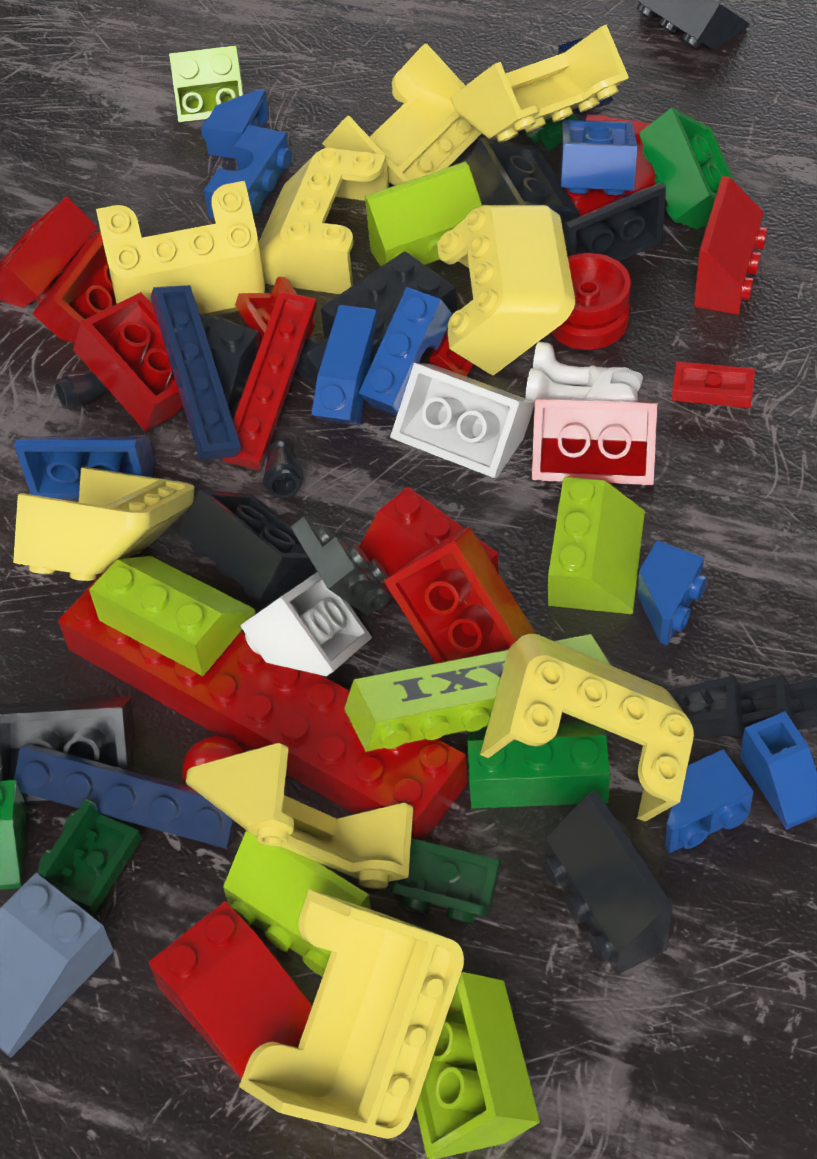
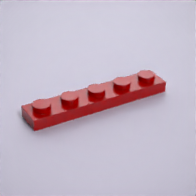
[222,291,317,471]

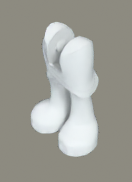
[525,341,643,402]

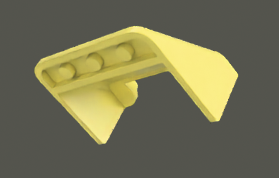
[322,44,482,186]
[186,743,413,889]

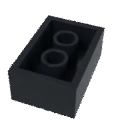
[321,251,457,369]

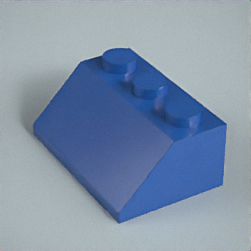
[14,436,156,499]

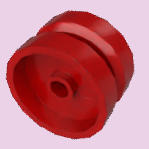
[550,253,631,350]

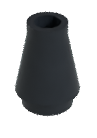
[55,371,109,410]
[263,441,303,498]

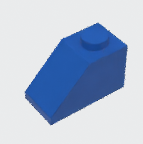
[202,89,269,159]

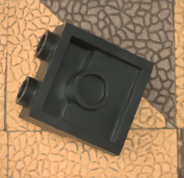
[291,517,393,616]

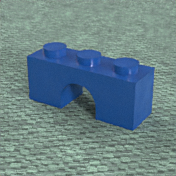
[203,125,292,219]
[358,287,453,416]

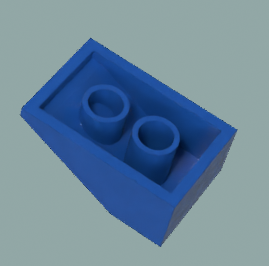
[560,120,637,195]

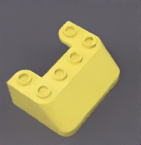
[450,25,629,143]
[258,147,389,294]
[96,181,265,316]
[437,205,575,376]
[13,467,194,581]
[480,634,694,822]
[239,889,464,1139]

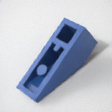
[311,305,378,426]

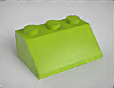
[365,161,482,267]
[548,477,645,614]
[89,556,255,676]
[223,830,371,977]
[416,972,540,1159]

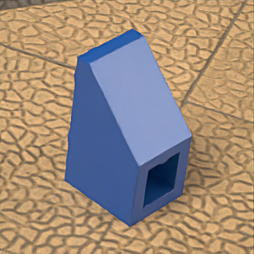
[638,541,708,646]
[740,712,817,830]
[665,749,753,853]

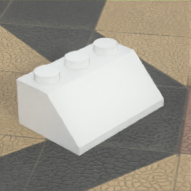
[390,363,535,478]
[240,572,372,676]

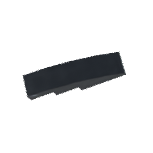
[668,675,817,737]

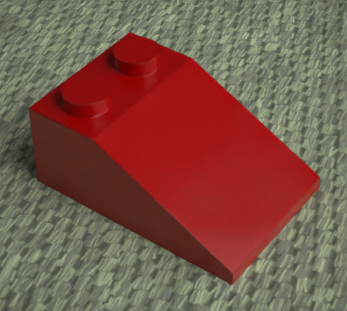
[148,901,312,1080]

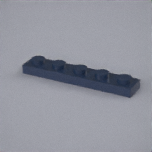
[150,285,241,460]
[14,743,236,849]

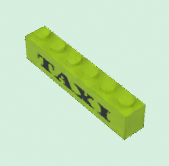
[344,634,610,752]

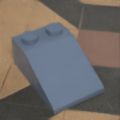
[0,873,114,1058]

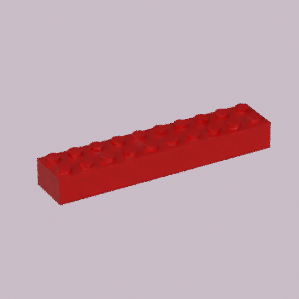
[58,572,468,841]

